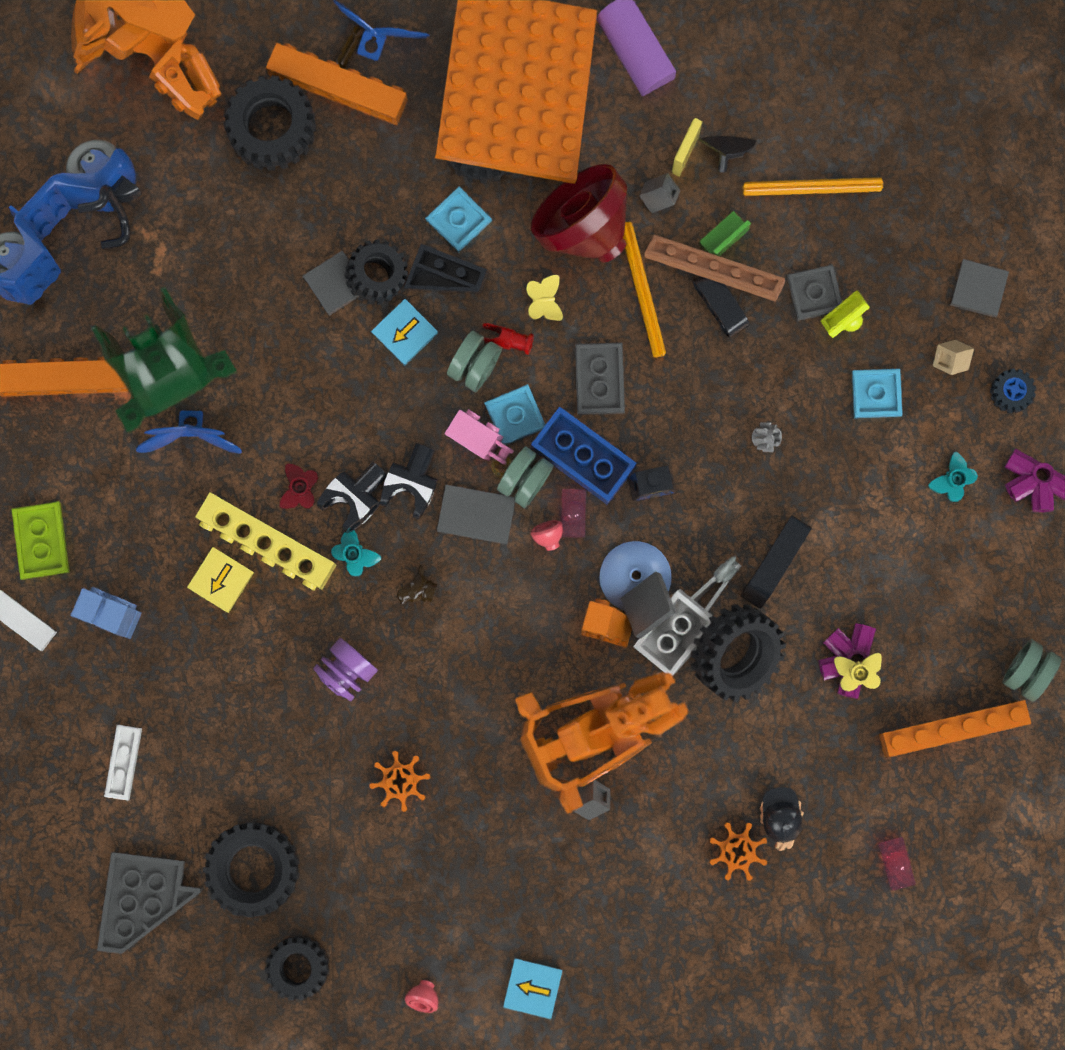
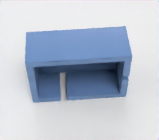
[71,587,142,639]

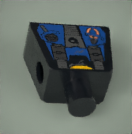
[628,465,677,502]

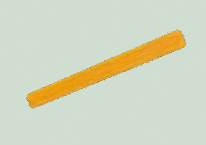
[743,178,883,196]
[623,222,666,358]

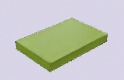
[12,501,70,580]

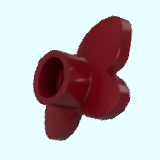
[279,463,318,509]

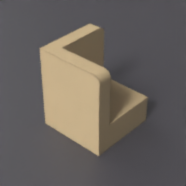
[933,340,974,375]

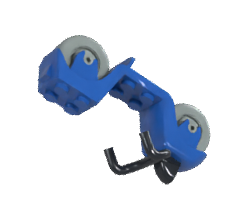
[0,140,142,305]

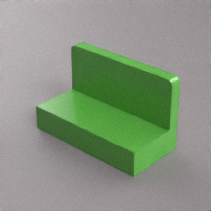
[699,211,751,256]

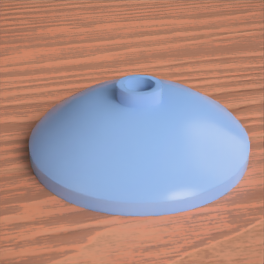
[600,541,671,611]

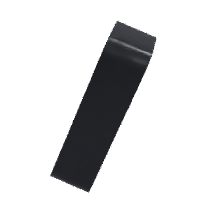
[740,515,812,609]

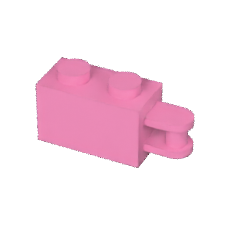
[445,409,514,465]

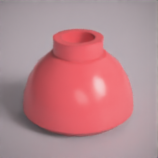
[530,520,563,551]
[405,980,438,1013]

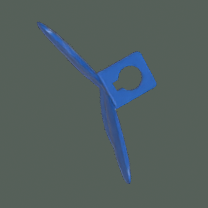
[333,0,430,61]
[136,411,242,454]

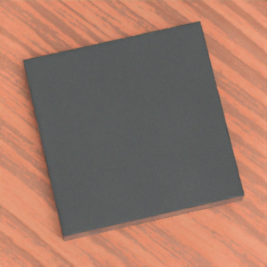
[303,251,360,316]
[950,259,1009,318]
[786,264,842,321]
[620,571,676,639]

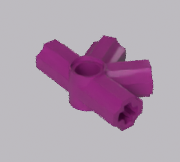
[1005,448,1065,512]
[818,623,876,699]

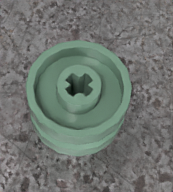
[447,330,502,392]
[497,447,554,508]
[1003,639,1062,702]

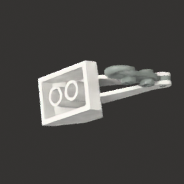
[633,556,742,676]

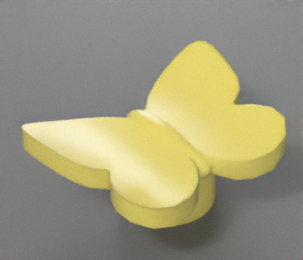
[526,275,563,321]
[834,653,882,691]

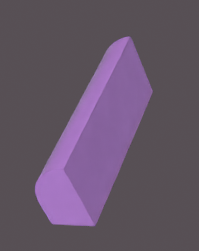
[596,0,676,97]

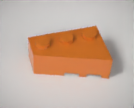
[581,598,632,648]

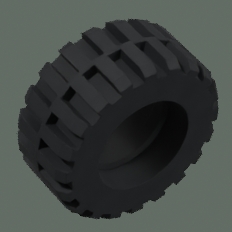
[224,75,316,171]

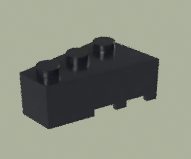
[404,244,489,294]

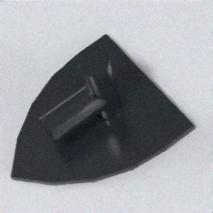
[699,136,756,173]

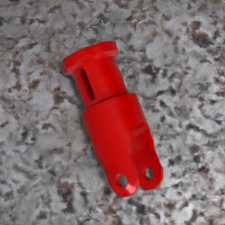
[482,323,534,355]

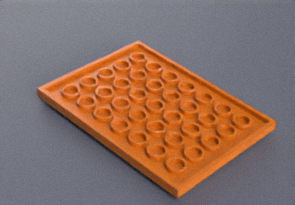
[435,0,597,184]

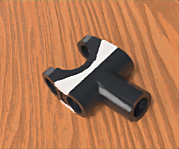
[380,443,438,520]
[317,462,387,533]

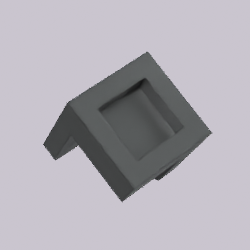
[639,173,680,213]
[574,780,611,820]

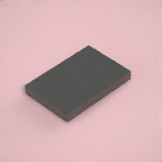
[575,343,625,415]
[437,485,515,545]

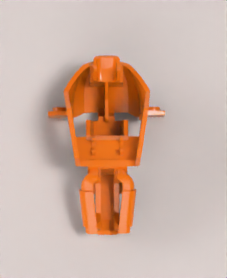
[71,0,221,120]
[515,672,688,814]

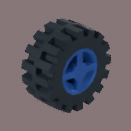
[990,368,1036,413]

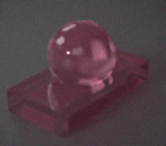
[561,489,586,538]
[878,837,916,891]

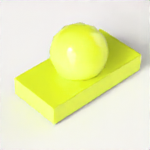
[820,290,870,338]

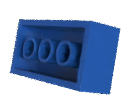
[531,407,637,505]

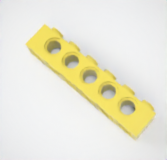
[195,493,337,591]

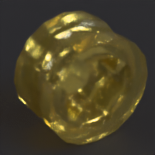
[491,457,512,478]

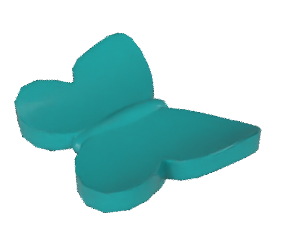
[928,452,978,502]
[331,530,382,577]

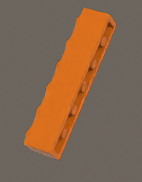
[266,43,408,125]
[0,357,129,397]
[879,700,1032,758]

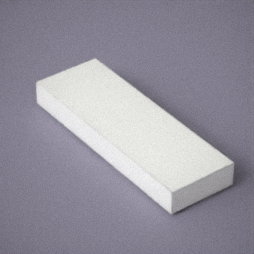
[0,590,57,651]
[104,725,142,800]

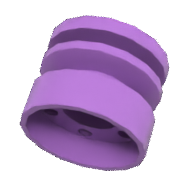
[313,638,378,701]

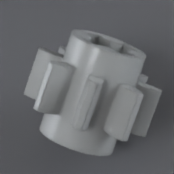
[752,422,782,452]

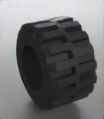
[344,239,408,305]
[265,936,330,1001]

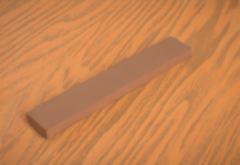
[645,235,785,302]

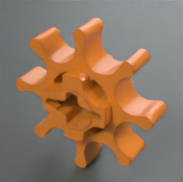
[370,751,431,812]
[709,822,767,881]

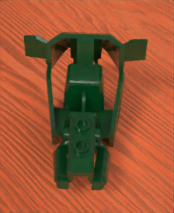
[91,286,237,433]

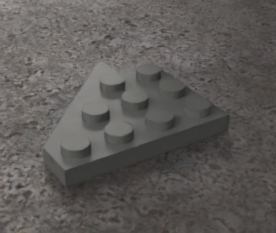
[97,852,202,954]

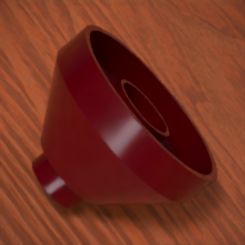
[531,164,627,263]

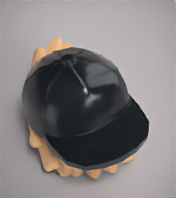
[759,787,804,851]

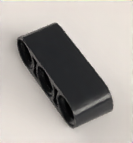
[692,276,750,338]

